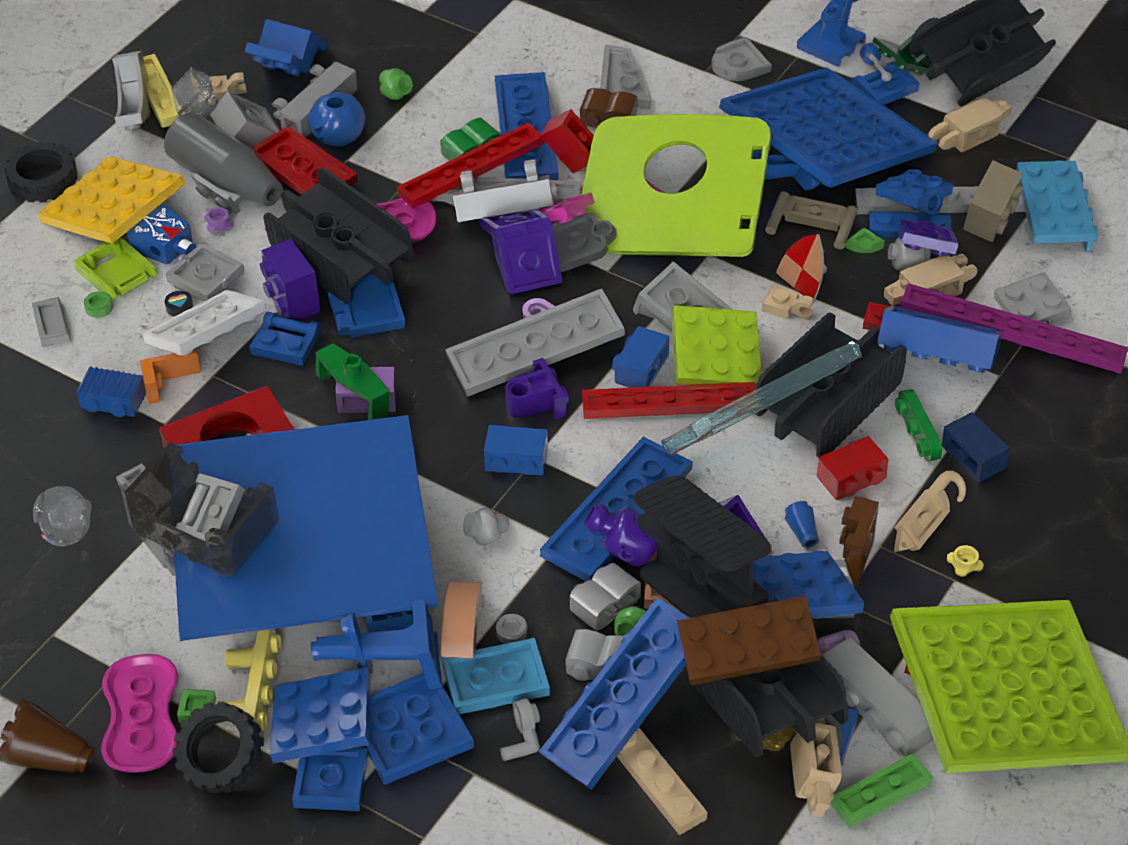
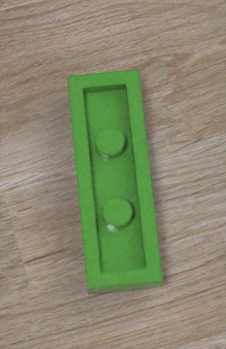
[830,753,932,828]

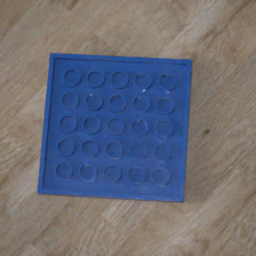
[719,67,938,187]

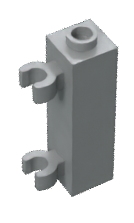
[272,62,358,138]
[453,159,558,222]

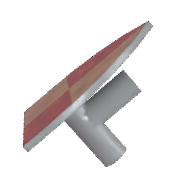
[776,234,827,303]

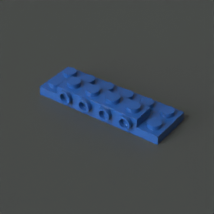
[539,597,689,790]

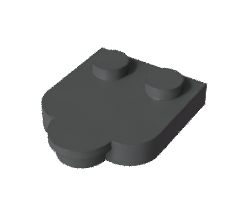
[551,213,617,272]

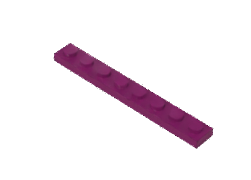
[900,283,1128,374]

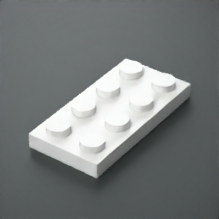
[143,290,266,355]

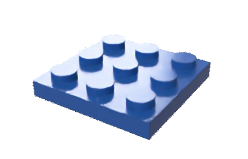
[753,550,864,618]
[270,667,371,763]
[363,673,474,785]

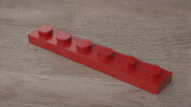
[397,123,544,209]
[582,382,756,419]

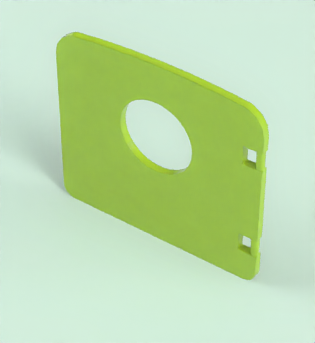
[581,114,772,257]

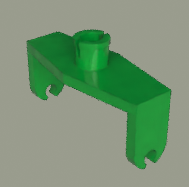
[316,343,389,420]

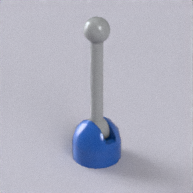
[860,43,892,82]

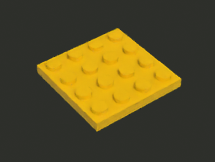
[37,156,186,244]

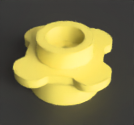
[947,545,984,577]

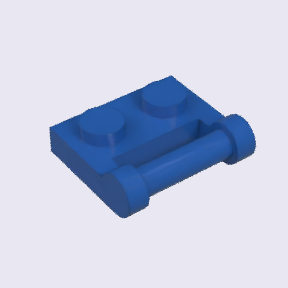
[851,61,920,105]
[249,311,321,366]

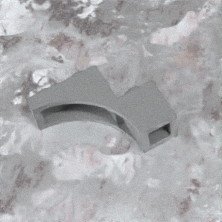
[112,51,151,130]

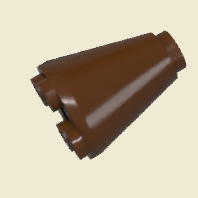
[0,698,94,773]

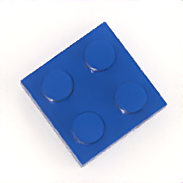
[292,748,368,811]

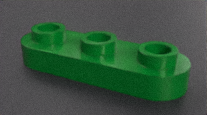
[895,389,942,462]

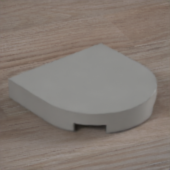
[712,37,771,81]

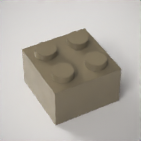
[963,160,1024,243]

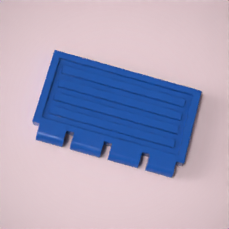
[327,273,406,338]

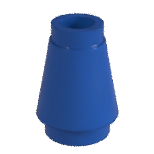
[785,501,819,548]

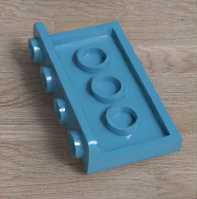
[1016,161,1098,251]

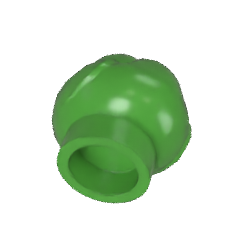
[379,68,413,100]
[614,606,646,637]

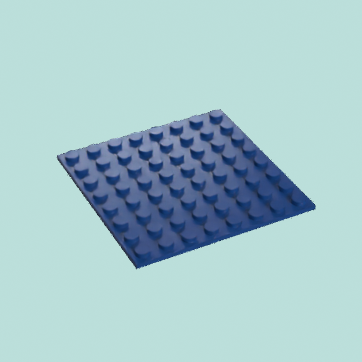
[167,415,438,641]

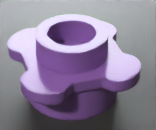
[204,207,233,232]

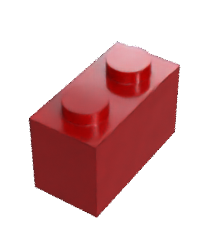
[540,109,594,174]
[817,436,889,500]

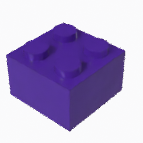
[260,239,320,321]

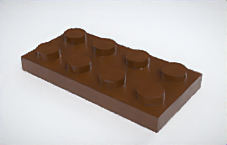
[677,596,821,685]

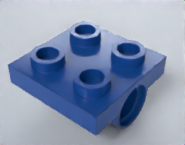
[876,170,953,216]

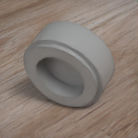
[496,614,528,644]

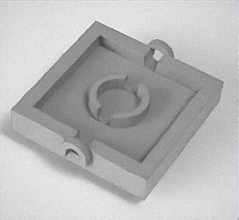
[166,243,245,301]
[994,272,1071,325]

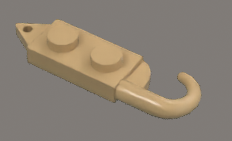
[894,471,966,552]

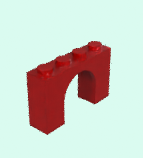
[159,386,295,453]

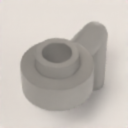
[500,698,540,761]

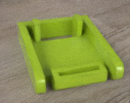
[74,237,157,301]

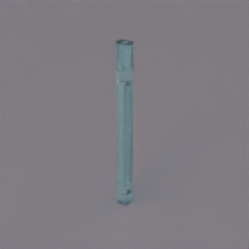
[661,342,862,455]

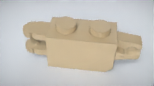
[928,97,1012,152]
[884,253,978,306]
[790,718,842,817]

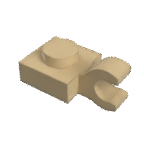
[201,73,246,103]
[762,286,814,319]

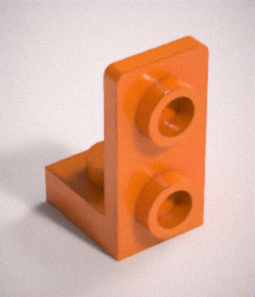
[140,349,201,404]

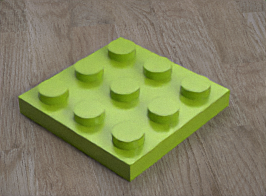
[671,305,762,385]

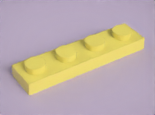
[143,54,185,128]

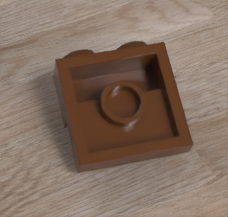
[839,496,879,587]

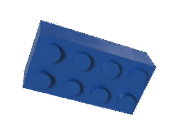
[877,306,1003,373]

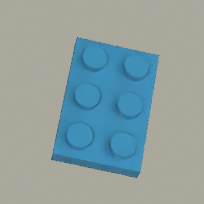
[442,638,550,715]

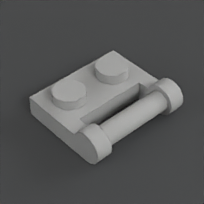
[174,473,245,547]

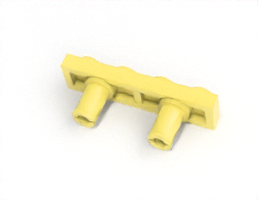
[216,629,282,737]

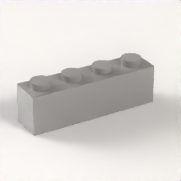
[822,637,934,757]

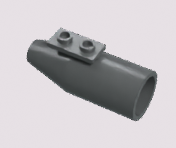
[164,112,283,214]

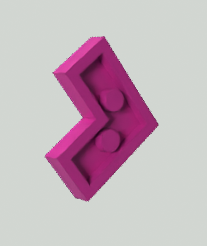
[537,193,595,224]

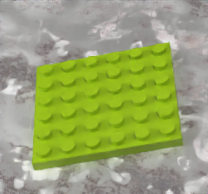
[890,600,1128,774]

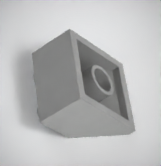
[210,91,280,148]

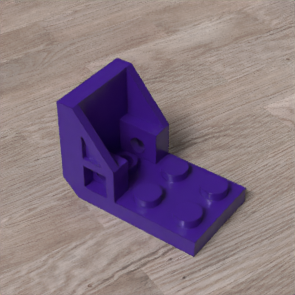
[479,209,563,294]

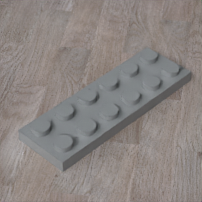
[445,289,625,397]

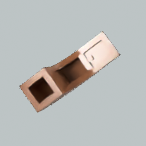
[440,580,484,658]

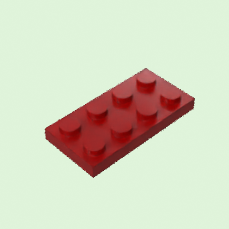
[252,126,358,195]

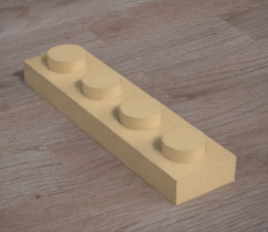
[617,728,707,835]

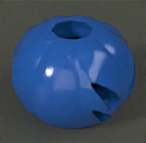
[308,92,366,147]

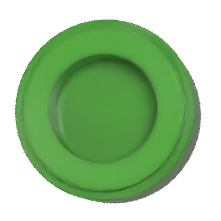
[84,291,113,318]

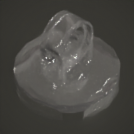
[33,485,92,547]

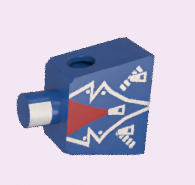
[127,203,196,264]

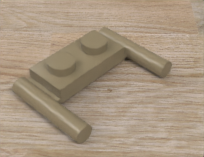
[765,192,858,249]

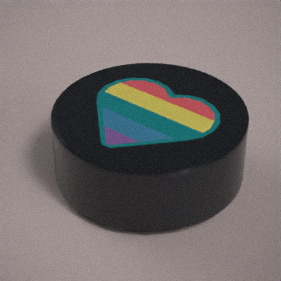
[164,291,193,317]

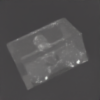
[171,67,217,119]

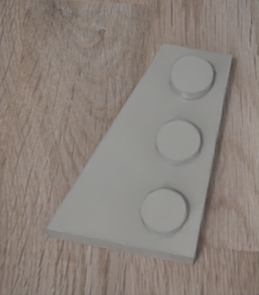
[600,45,651,109]

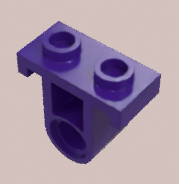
[505,358,569,419]

